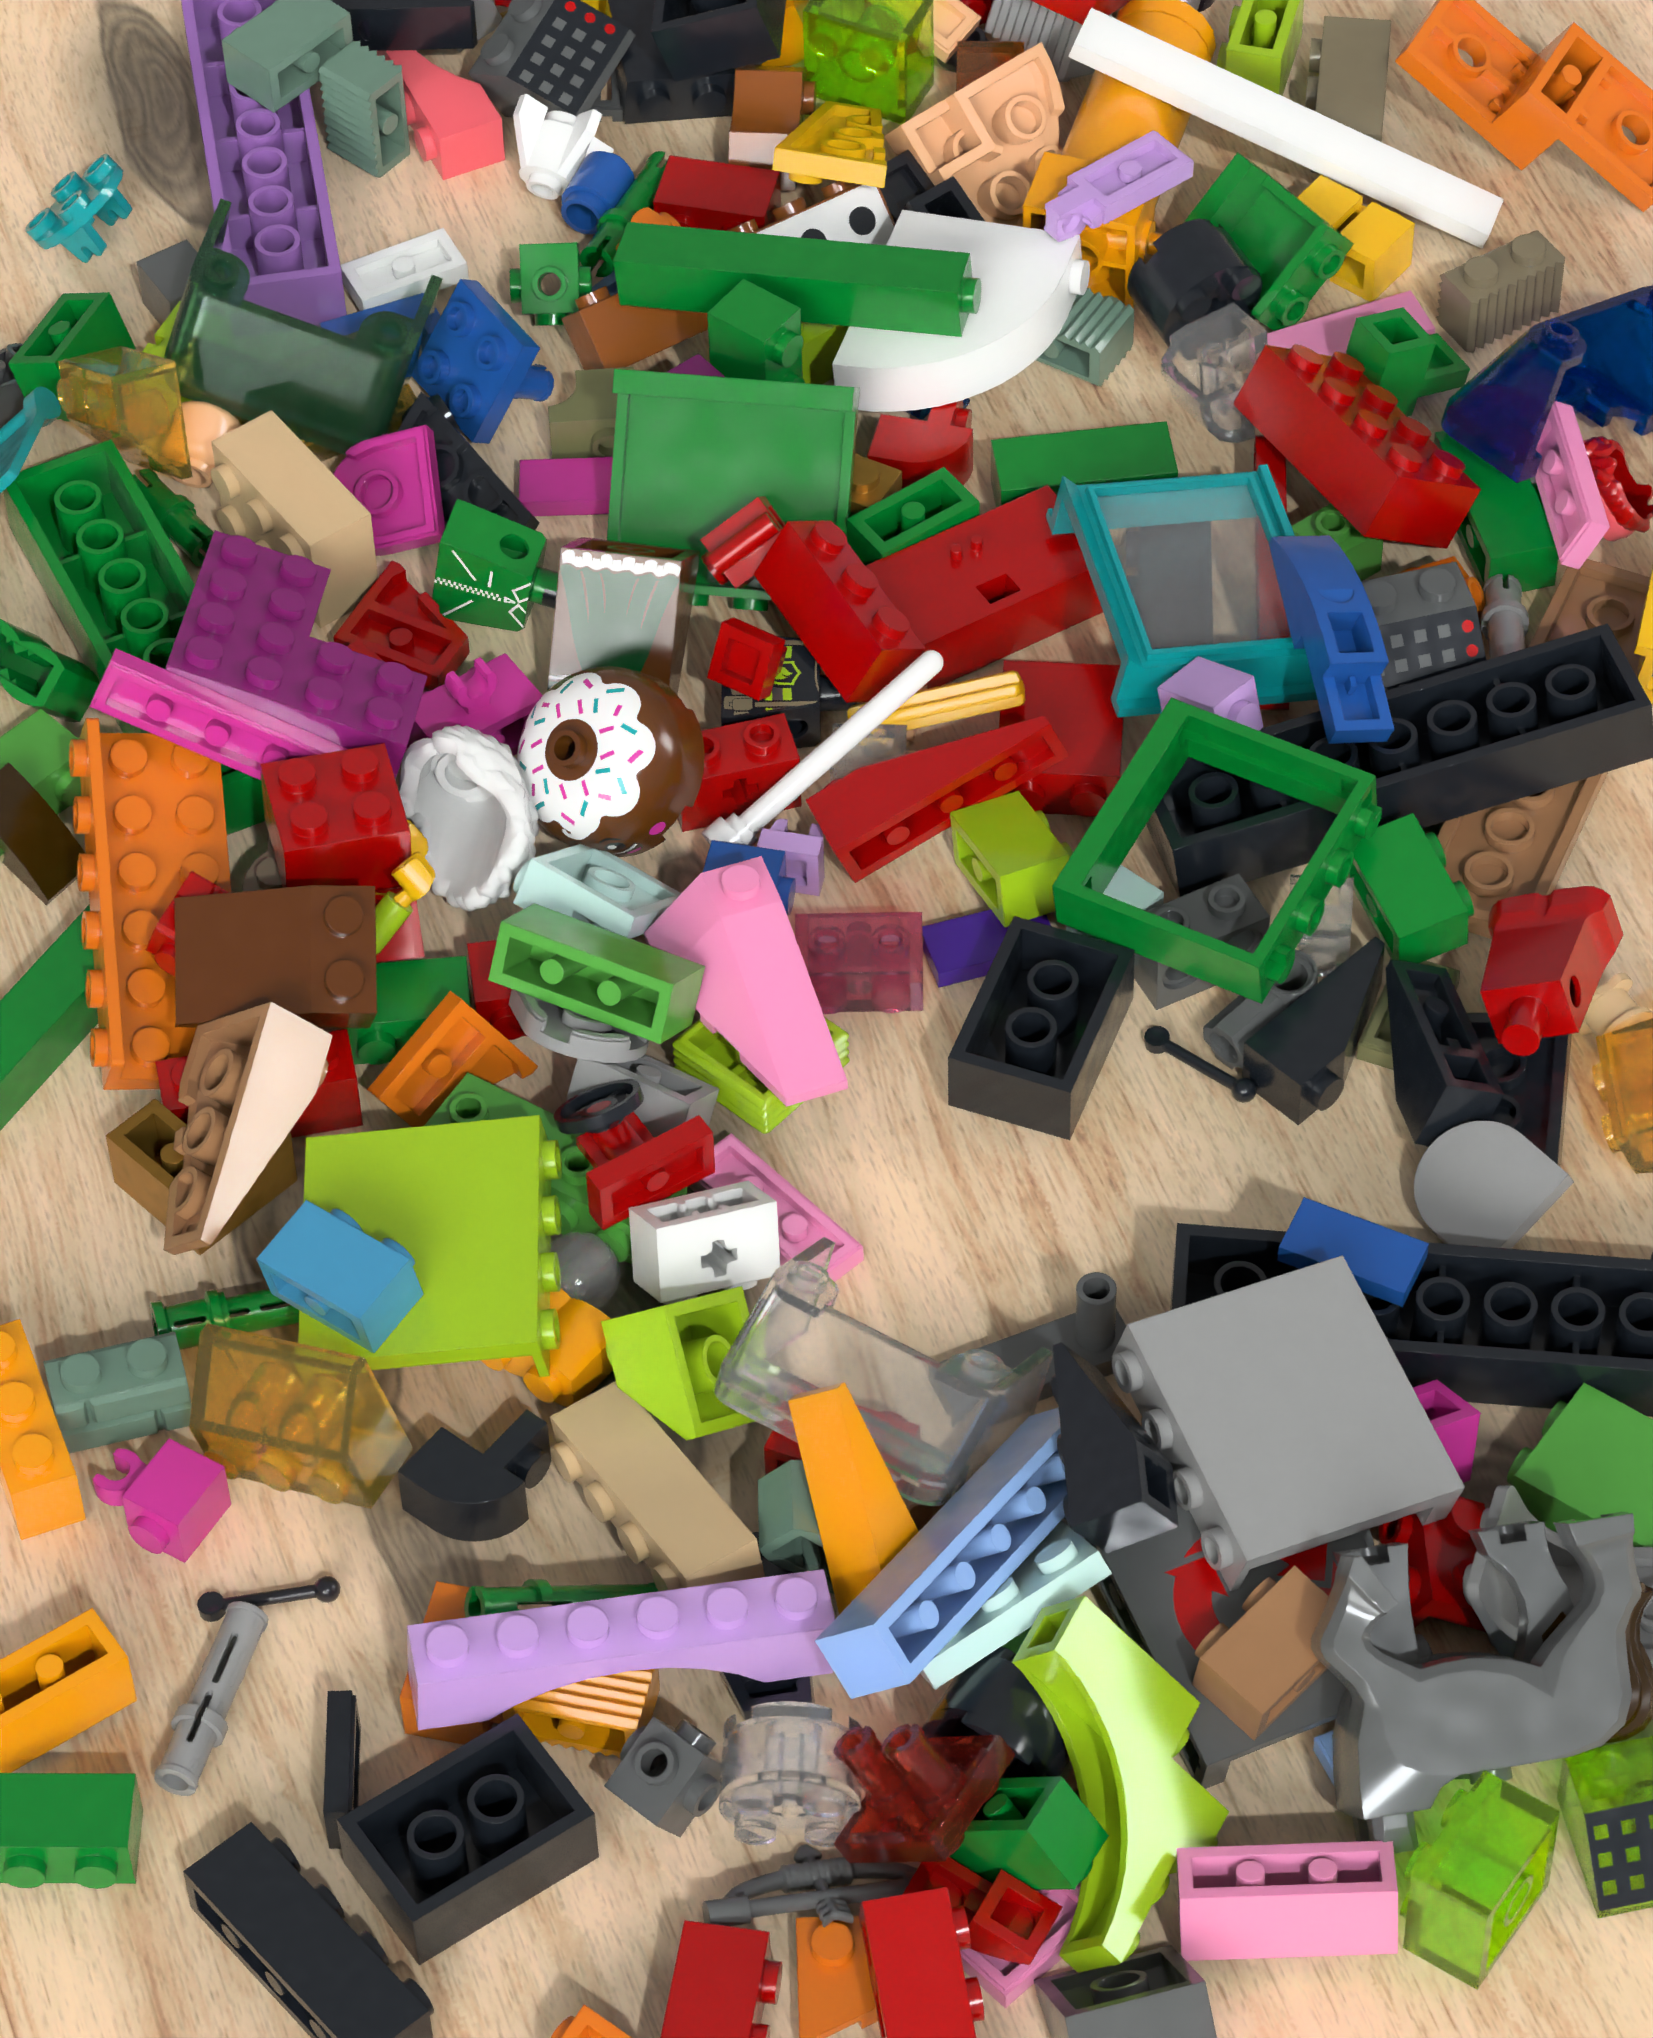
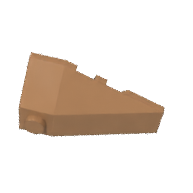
[163,1002,333,1255]

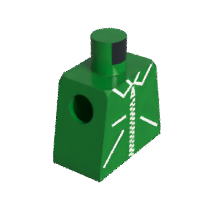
[432,499,558,632]

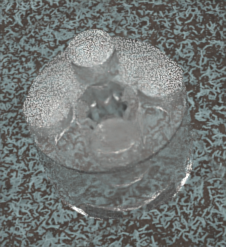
[719,1701,864,1847]

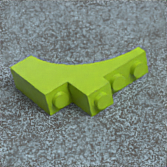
[1012,1595,1229,1973]

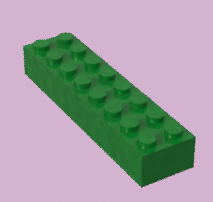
[3,439,265,835]

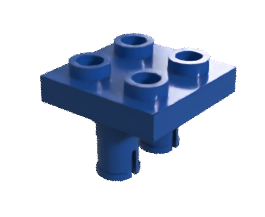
[410,279,554,444]

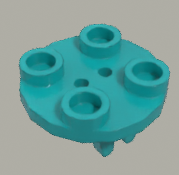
[25,154,132,263]

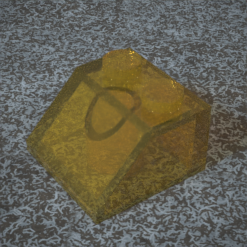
[57,346,193,479]

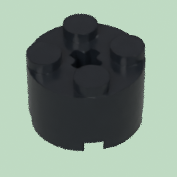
[1127,219,1263,359]
[919,1647,1070,1791]

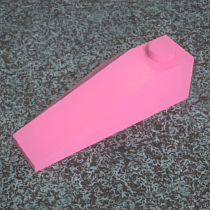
[644,856,848,1106]

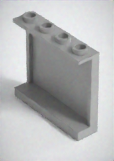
[1112,1255,1465,1591]

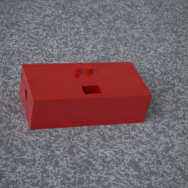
[865,485,1103,689]

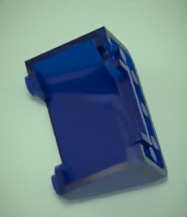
[1440,286,1653,483]

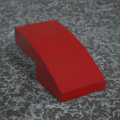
[903,1846,1063,1965]

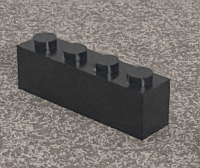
[183,1822,434,2038]

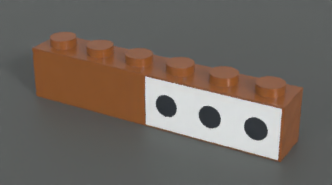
[561,181,896,370]

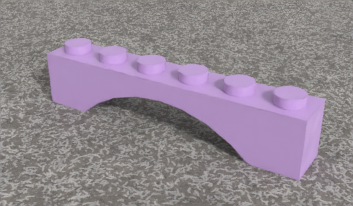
[407,1569,835,1730]

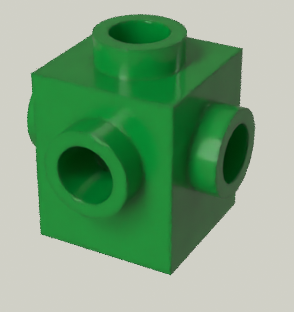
[510,242,592,326]

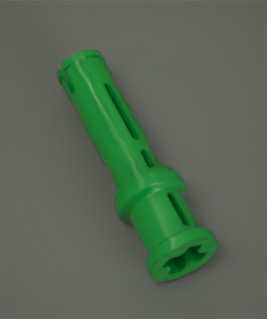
[150,1289,299,1350]

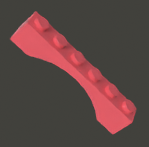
[377,50,505,180]

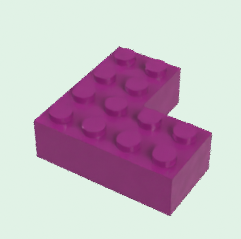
[165,530,427,779]

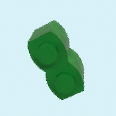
[0,619,100,722]

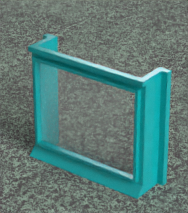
[1046,464,1317,718]

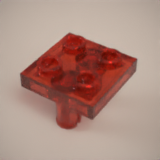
[833,1724,1015,1863]

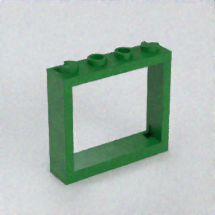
[1052,697,1382,1004]

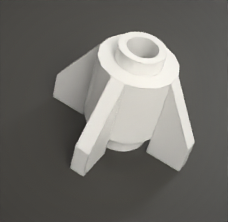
[513,94,614,200]

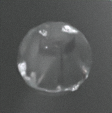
[551,1232,621,1309]

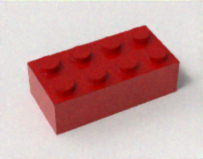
[1233,344,1481,549]

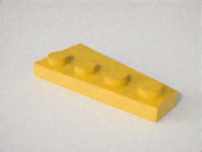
[772,101,887,188]

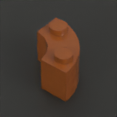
[728,65,816,191]

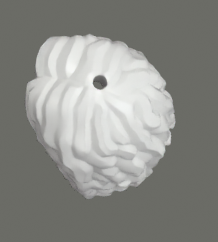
[398,725,540,912]

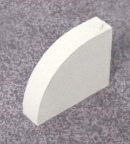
[832,210,1090,412]

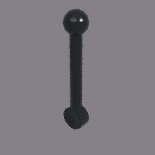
[1144,1026,1257,1103]
[197,1576,341,1622]

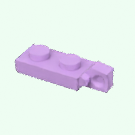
[1044,130,1194,242]

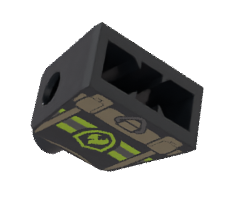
[721,636,857,749]

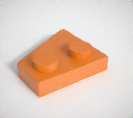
[367,991,539,1127]
[796,1915,878,2038]

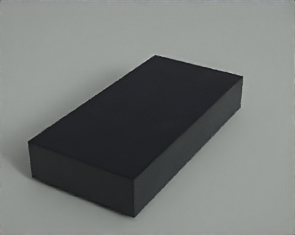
[323,1690,361,1849]

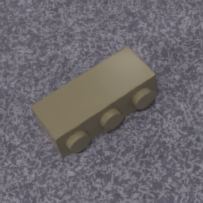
[1305,16,1391,173]

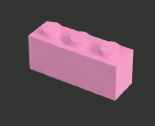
[1177,1841,1398,1961]

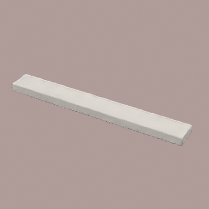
[1068,8,1504,249]

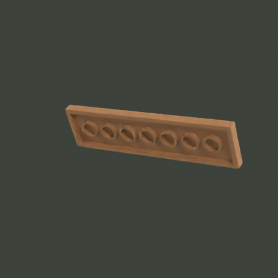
[1437,559,1650,939]

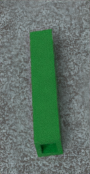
[613,222,981,337]
[0,904,98,1131]

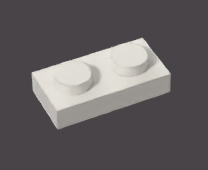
[340,228,469,311]

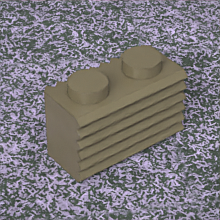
[1436,230,1565,353]

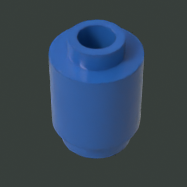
[561,151,635,235]

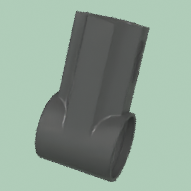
[1203,950,1318,1070]

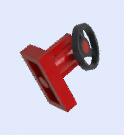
[554,1080,715,1230]

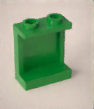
[1184,152,1354,331]

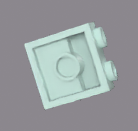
[513,844,681,939]

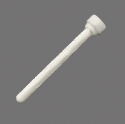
[701,650,944,846]

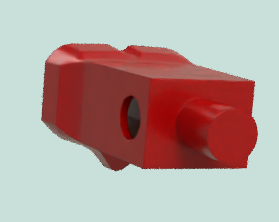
[1480,886,1624,1056]

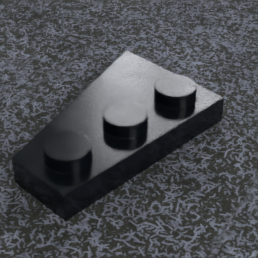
[397,392,540,530]

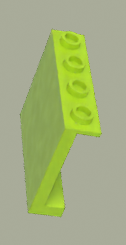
[297,1115,562,1398]

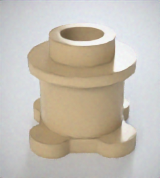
[1579,973,1653,1059]

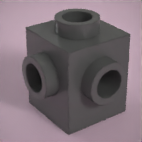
[604,1717,729,1837]

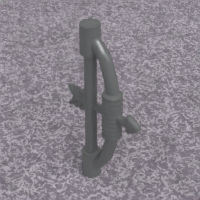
[702,1844,918,1927]

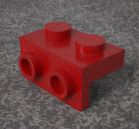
[1379,1496,1486,1632]

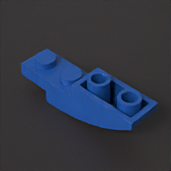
[1269,535,1394,744]

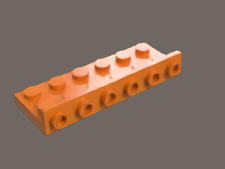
[69,718,232,1090]

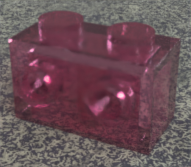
[795,912,923,1014]

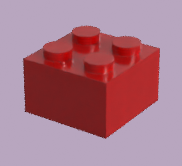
[260,743,411,890]

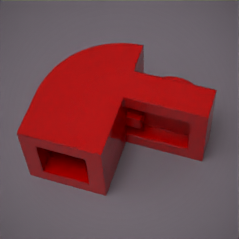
[867,400,973,489]

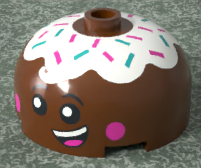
[517,666,705,857]

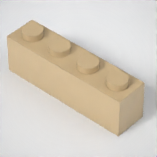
[550,1381,765,1591]

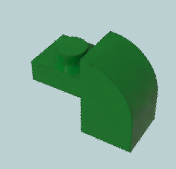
[1346,307,1470,417]

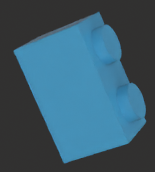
[256,1200,424,1353]

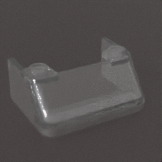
[714,1237,1053,1506]

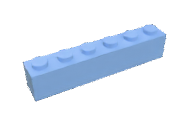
[815,1407,1067,1699]

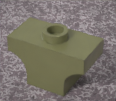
[548,367,634,459]

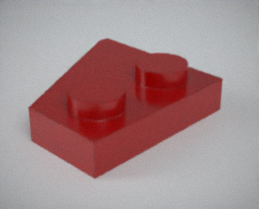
[333,561,470,690]

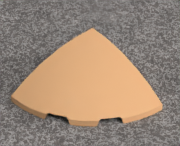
[884,42,1065,227]

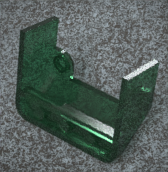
[161,199,443,455]

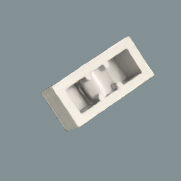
[629,1181,781,1304]

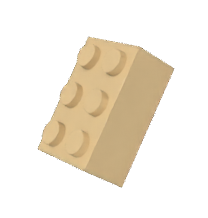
[211,410,378,628]

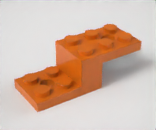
[1395,0,1653,212]

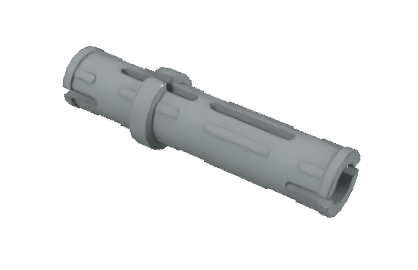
[1481,574,1529,659]
[154,1601,268,1796]

